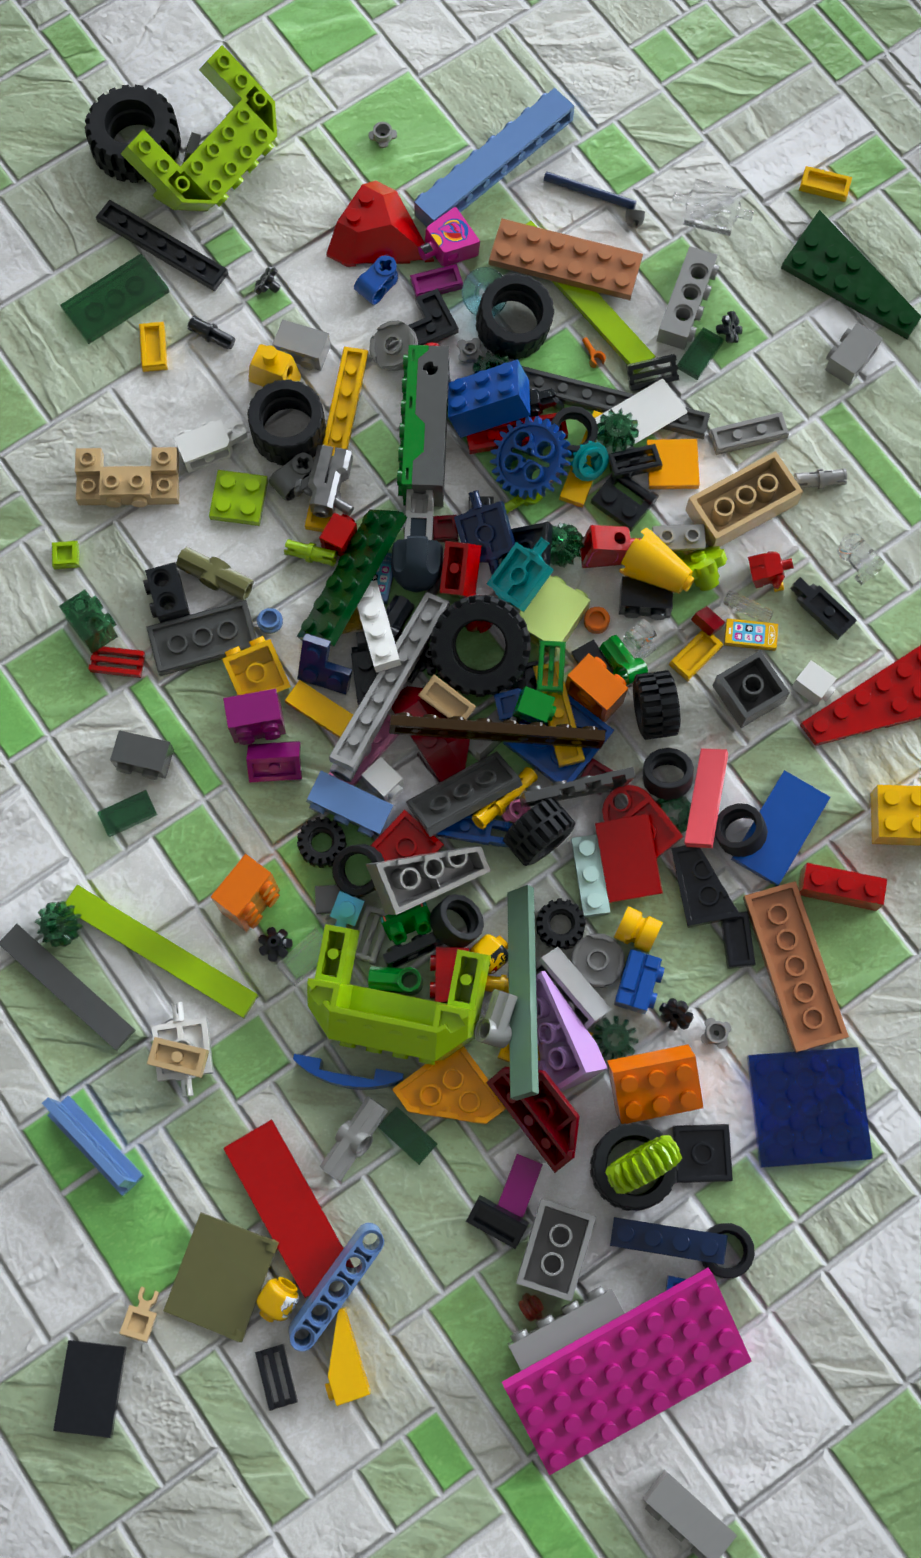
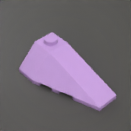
[536,971,608,1092]

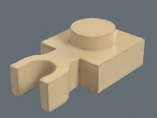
[119,1287,159,1343]

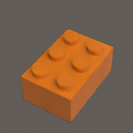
[211,853,280,932]
[607,1044,704,1124]

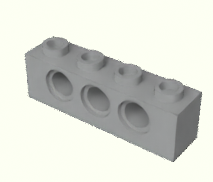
[657,246,719,350]

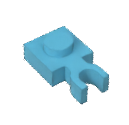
[330,891,365,928]

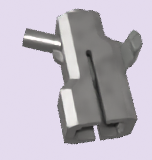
[294,445,354,518]

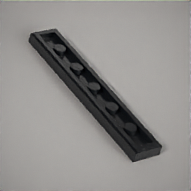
[96,200,229,292]

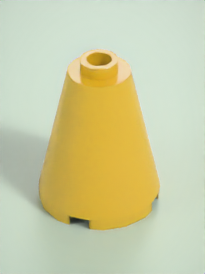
[619,528,695,594]

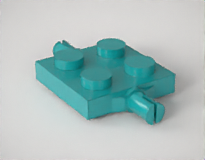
[486,537,554,612]

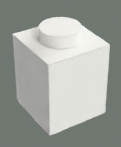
[791,660,837,706]
[361,757,404,802]

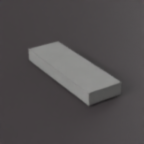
[709,412,789,455]

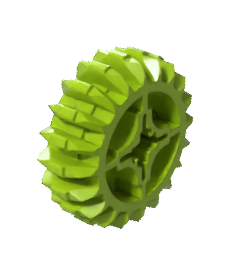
[605,1135,682,1194]

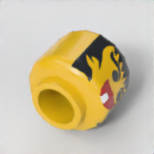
[470,934,508,974]

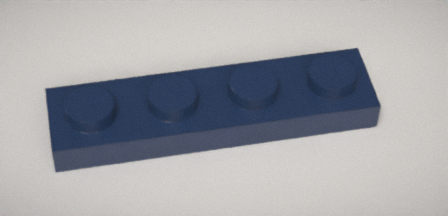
[610,1217,728,1265]

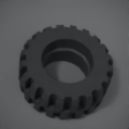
[84,84,181,183]
[430,595,531,697]

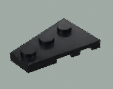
[671,845,741,928]

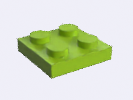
[209,470,268,526]

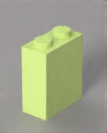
[519,575,590,657]

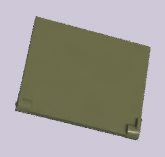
[163,1212,279,1342]

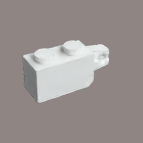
[174,419,248,474]

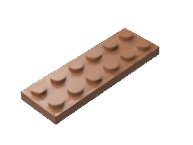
[489,219,643,301]
[743,881,849,1053]

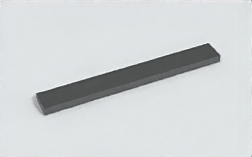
[522,366,710,439]

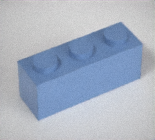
[306,771,393,838]

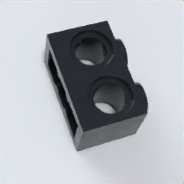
[143,562,191,623]

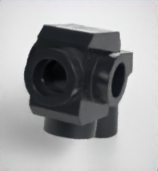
[524,388,564,418]

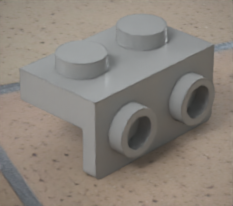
[652,524,706,551]

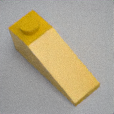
[325,1307,371,1406]

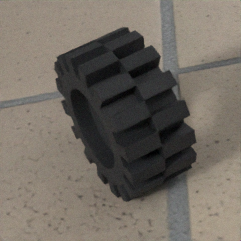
[297,817,347,868]
[536,898,586,950]

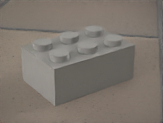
[516,1199,597,1302]

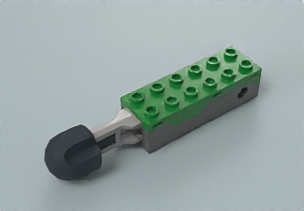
[391,342,450,593]

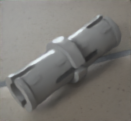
[794,468,847,489]

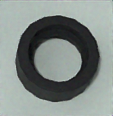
[551,406,598,458]
[642,748,694,800]
[715,803,768,857]
[332,844,385,896]
[430,894,484,948]
[701,1223,755,1278]

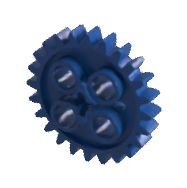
[490,416,572,500]

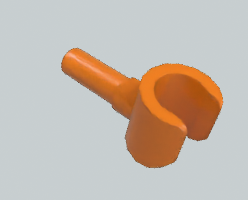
[582,337,606,368]

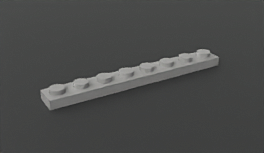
[329,592,450,772]

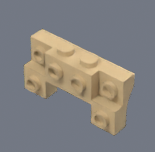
[75,447,180,508]

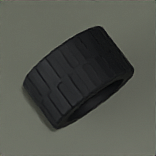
[476,273,554,360]
[247,379,326,466]
[590,1122,678,1211]

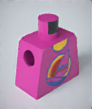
[418,207,480,266]

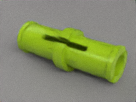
[284,539,338,567]

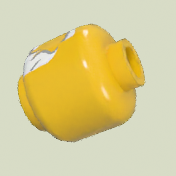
[256,1277,299,1322]

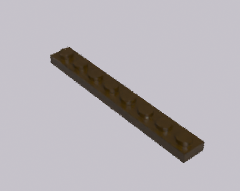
[389,712,605,749]

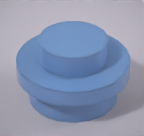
[257,608,283,634]

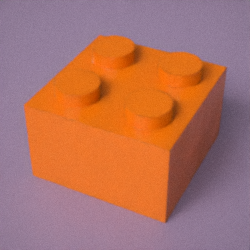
[565,653,628,722]

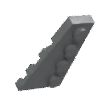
[519,767,636,808]

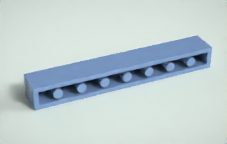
[414,88,574,227]

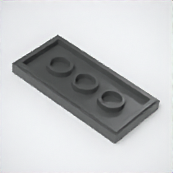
[146,600,257,676]
[406,751,523,837]

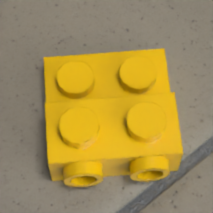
[222,636,291,695]

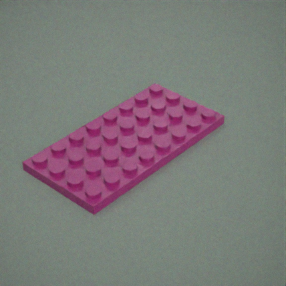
[502,1268,752,1475]

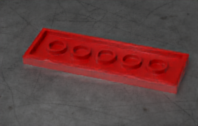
[223,1119,354,1298]

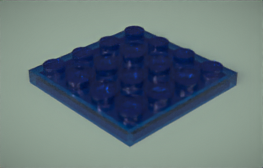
[747,1047,873,1168]

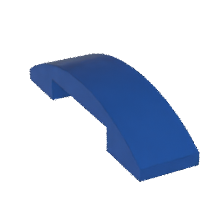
[293,1054,404,1090]

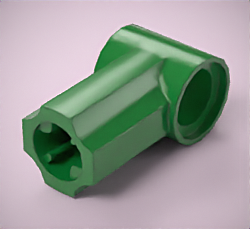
[599,635,648,686]
[368,966,424,996]

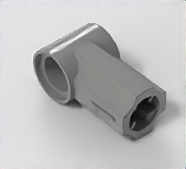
[474,989,518,1048]

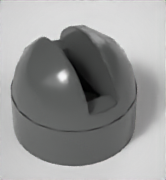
[625,210,645,228]

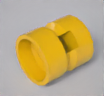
[614,906,663,954]

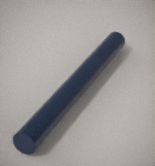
[544,171,637,210]

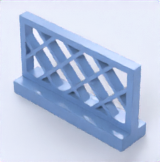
[42,1096,144,1196]

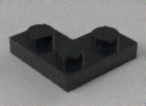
[408,288,459,345]

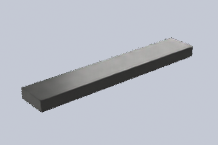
[0,924,136,1051]

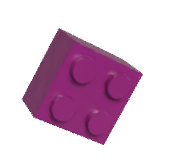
[223,688,286,745]

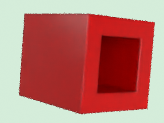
[319,512,357,557]

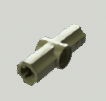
[176,546,254,601]

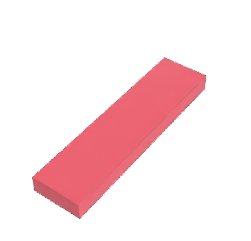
[684,748,728,848]

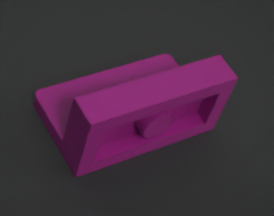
[246,741,302,783]

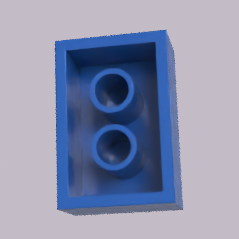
[448,359,530,438]

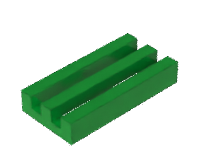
[537,640,566,695]

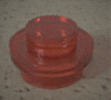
[518,1293,544,1322]

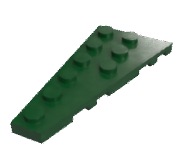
[781,210,921,340]

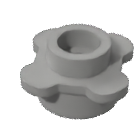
[369,122,397,148]
[457,338,483,363]
[701,1018,731,1049]

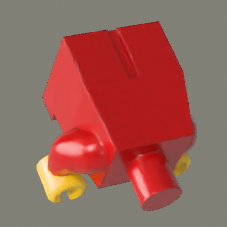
[748,551,794,592]

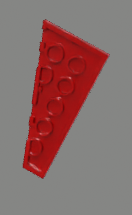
[800,645,921,746]

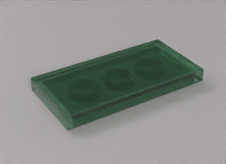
[60,253,170,344]

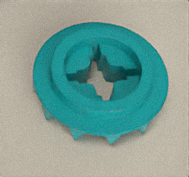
[570,440,609,481]

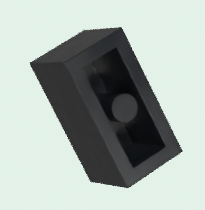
[619,576,673,620]

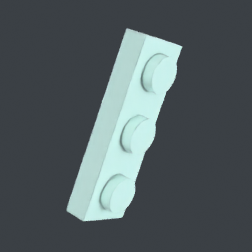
[571,834,610,918]

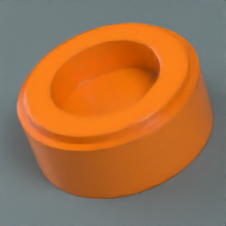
[584,607,610,634]

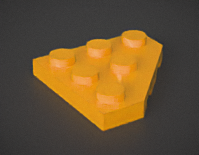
[392,1047,506,1125]

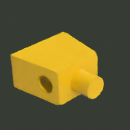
[248,344,301,387]

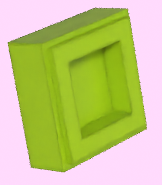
[52,541,80,570]

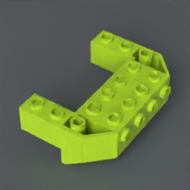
[121,45,277,211]
[307,924,491,1065]

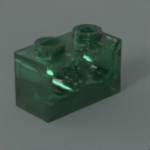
[59,589,118,653]

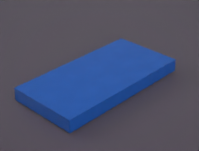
[731,770,831,886]

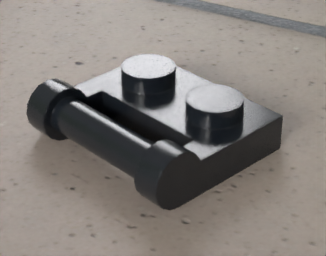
[591,472,659,532]

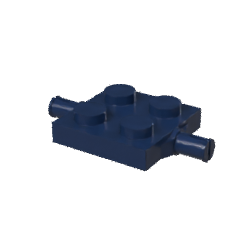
[454,490,515,576]

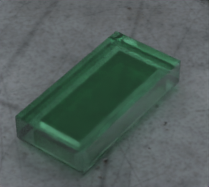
[677,327,724,380]
[97,790,158,837]
[378,1106,438,1165]

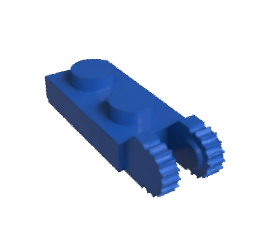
[436,814,513,848]

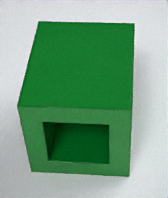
[512,686,556,724]

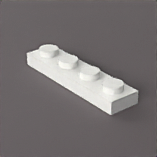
[357,580,401,673]

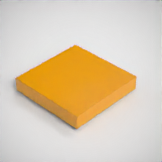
[646,439,700,490]

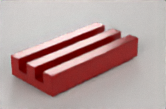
[89,645,145,678]

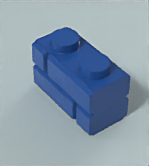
[614,949,665,1014]

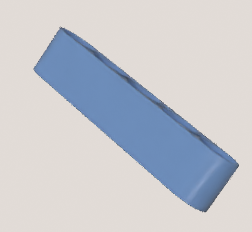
[288,1223,384,1351]

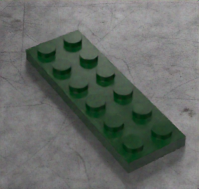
[297,509,407,647]

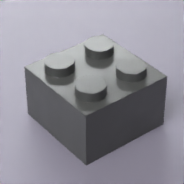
[712,650,790,728]

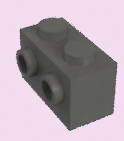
[110,730,174,780]

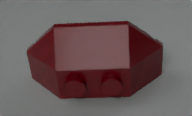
[391,686,471,782]
[486,1066,580,1173]

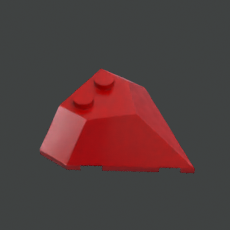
[326,180,434,267]

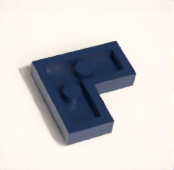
[297,634,352,695]

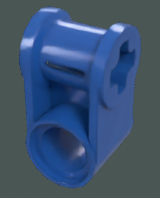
[354,255,398,305]

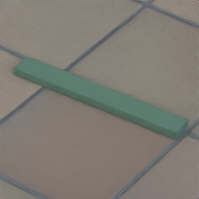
[507,885,539,1100]

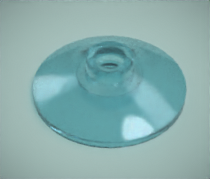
[462,267,507,316]

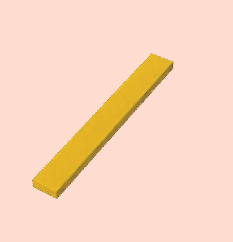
[305,346,369,532]

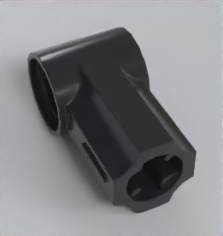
[386,595,414,643]

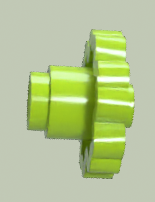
[682,546,727,591]

